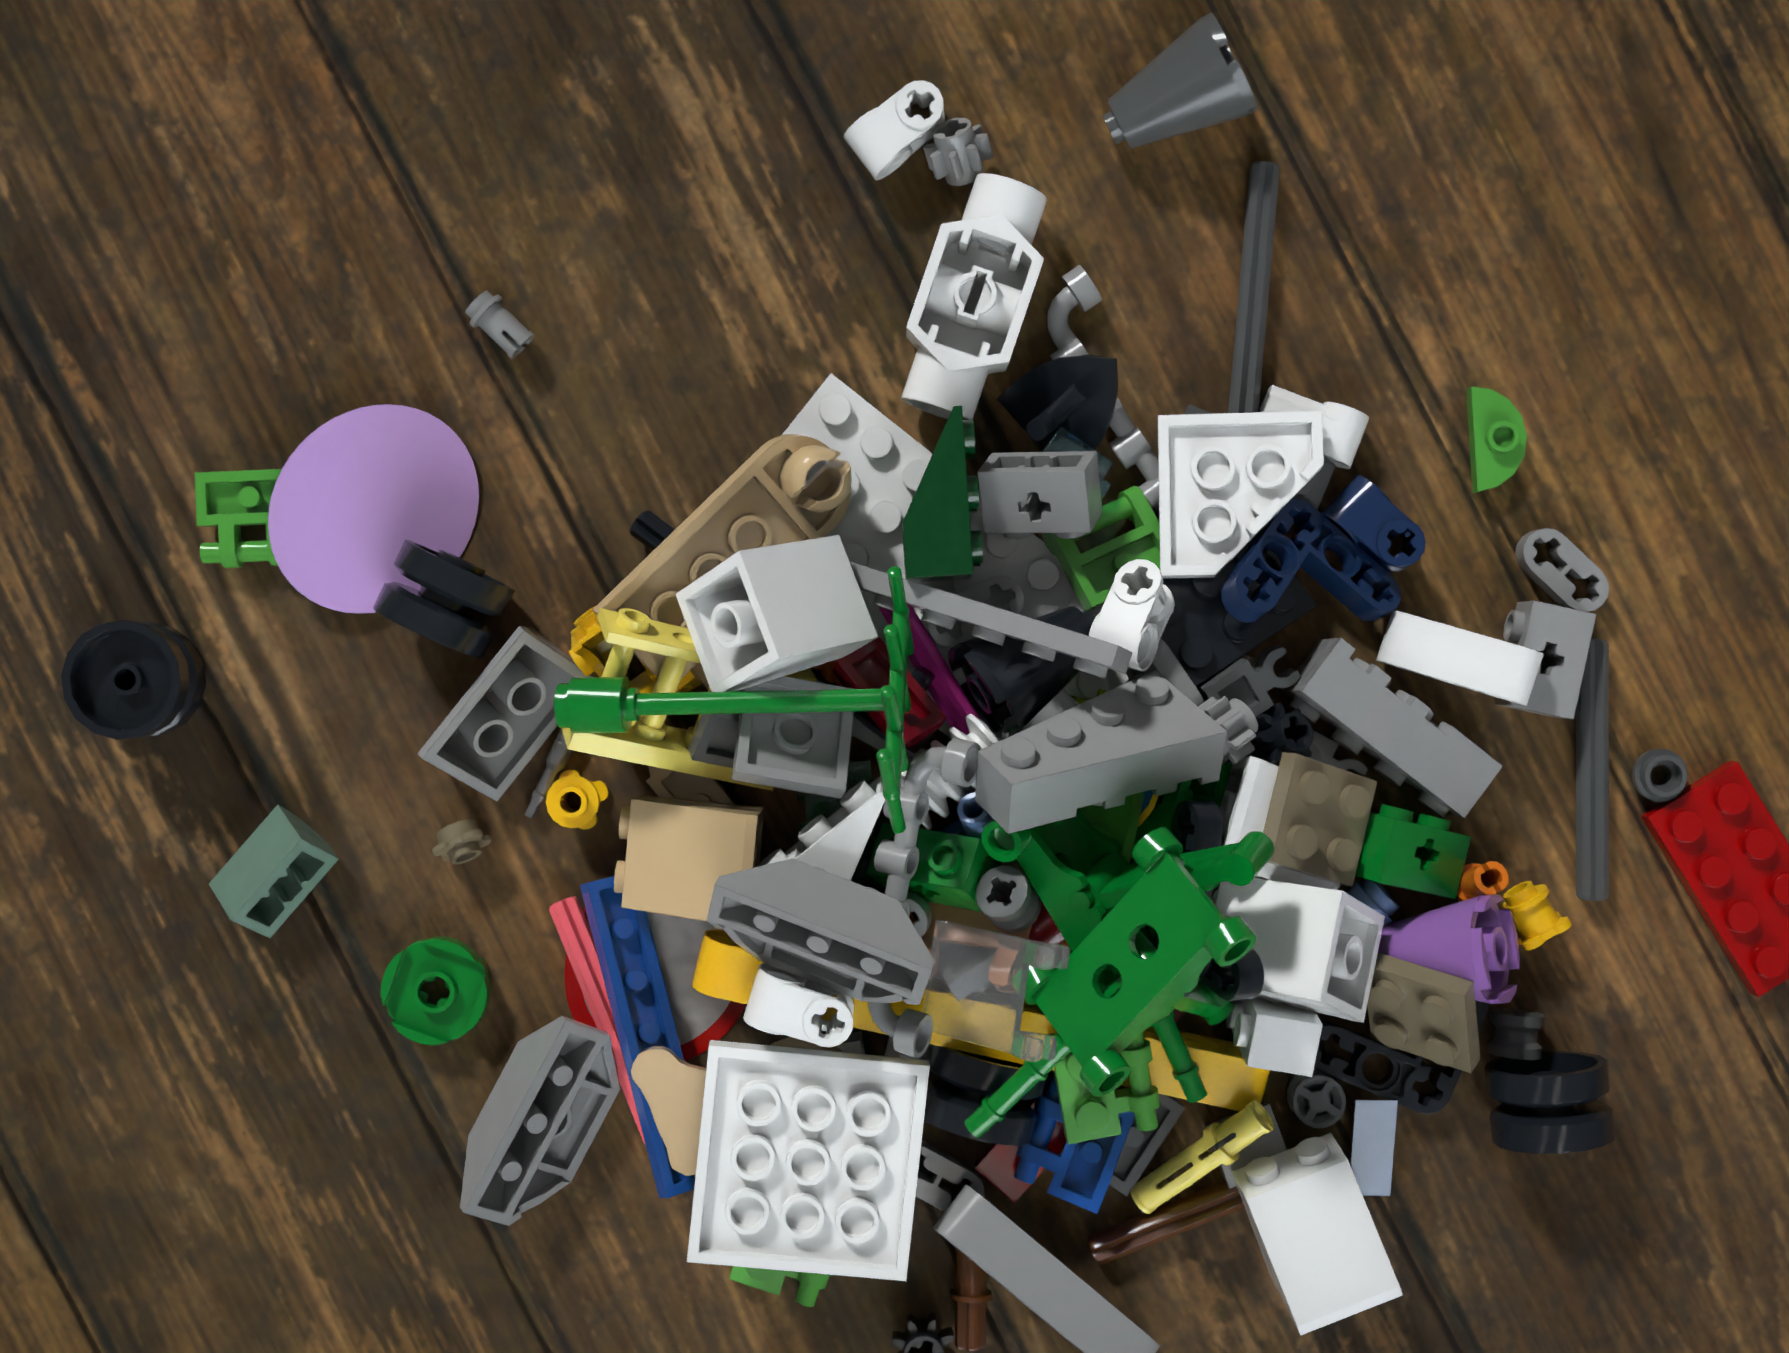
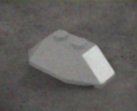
[706,858,935,1005]
[460,1016,620,1226]

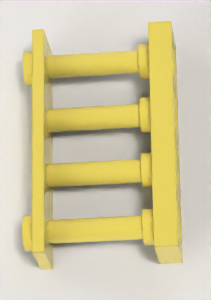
[562,608,817,791]

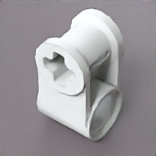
[843,80,945,180]
[1089,559,1175,671]
[743,963,854,1047]

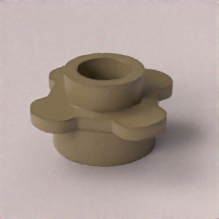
[432,819,491,864]

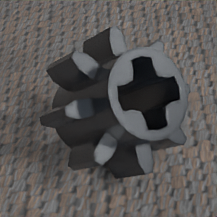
[1250,703,1314,766]
[892,1312,955,1353]

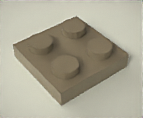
[1263,752,1377,887]
[1367,952,1480,1073]

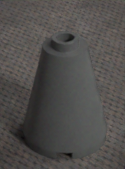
[1102,12,1258,149]

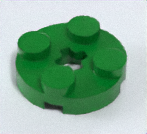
[381,936,491,1045]

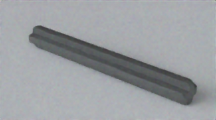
[1228,161,1280,413]
[1576,639,1609,901]

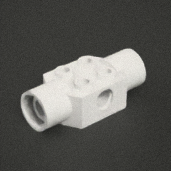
[901,173,1047,420]

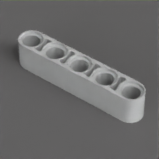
[932,1184,1160,1353]

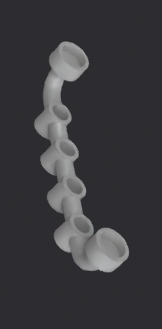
[1047,265,1159,513]
[868,738,981,1058]

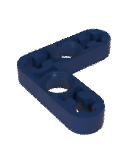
[1221,498,1401,623]

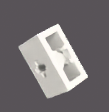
[1226,998,1323,1077]

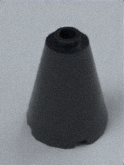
[948,606,1096,740]

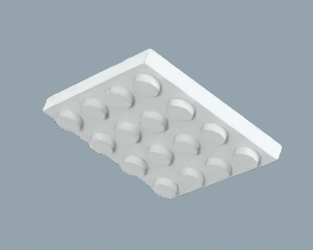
[687,1040,930,1281]

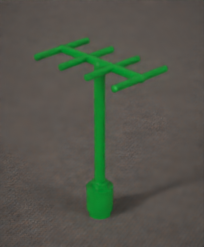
[554,566,914,834]

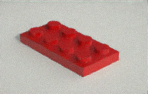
[1640,761,1789,997]

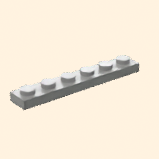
[849,561,1133,678]

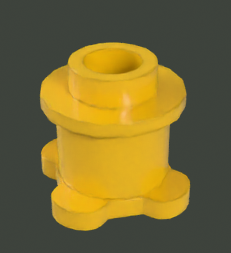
[546,769,609,830]
[1499,881,1572,950]

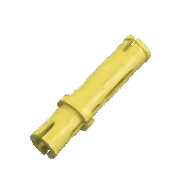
[1130,1100,1274,1214]

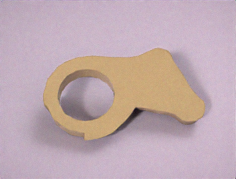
[631,1037,843,1176]

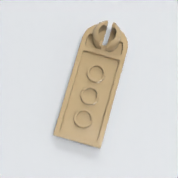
[592,434,852,680]

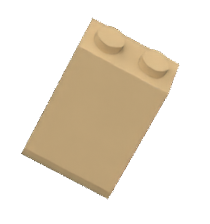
[614,795,765,921]

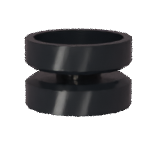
[373,539,515,658]
[61,620,206,740]
[924,1045,1046,1146]
[1485,1051,1615,1154]

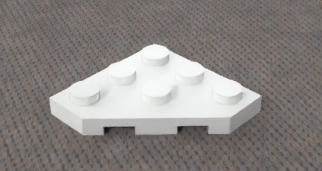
[1158,411,1324,579]

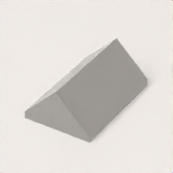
[418,626,594,801]

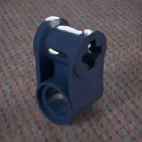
[1321,475,1426,573]

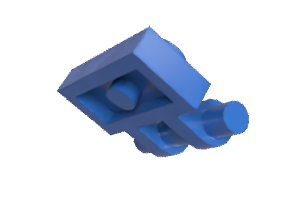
[1013,1075,1135,1214]

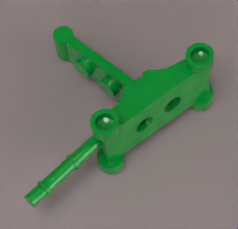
[981,808,1274,1103]
[964,827,1257,1138]

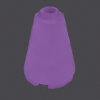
[1378,895,1520,1004]

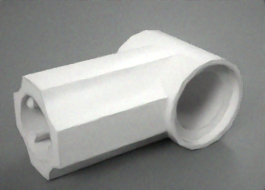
[1259,385,1369,469]

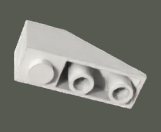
[757,776,885,881]

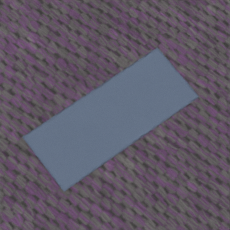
[1350,1100,1398,1196]

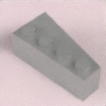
[1282,638,1502,818]
[975,670,1227,834]

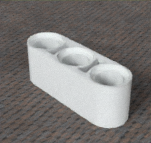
[1376,610,1544,706]

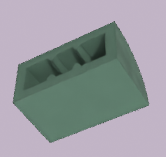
[209,804,339,938]

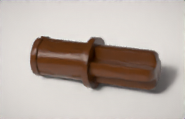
[950,1247,992,1352]

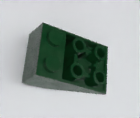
[902,406,983,582]

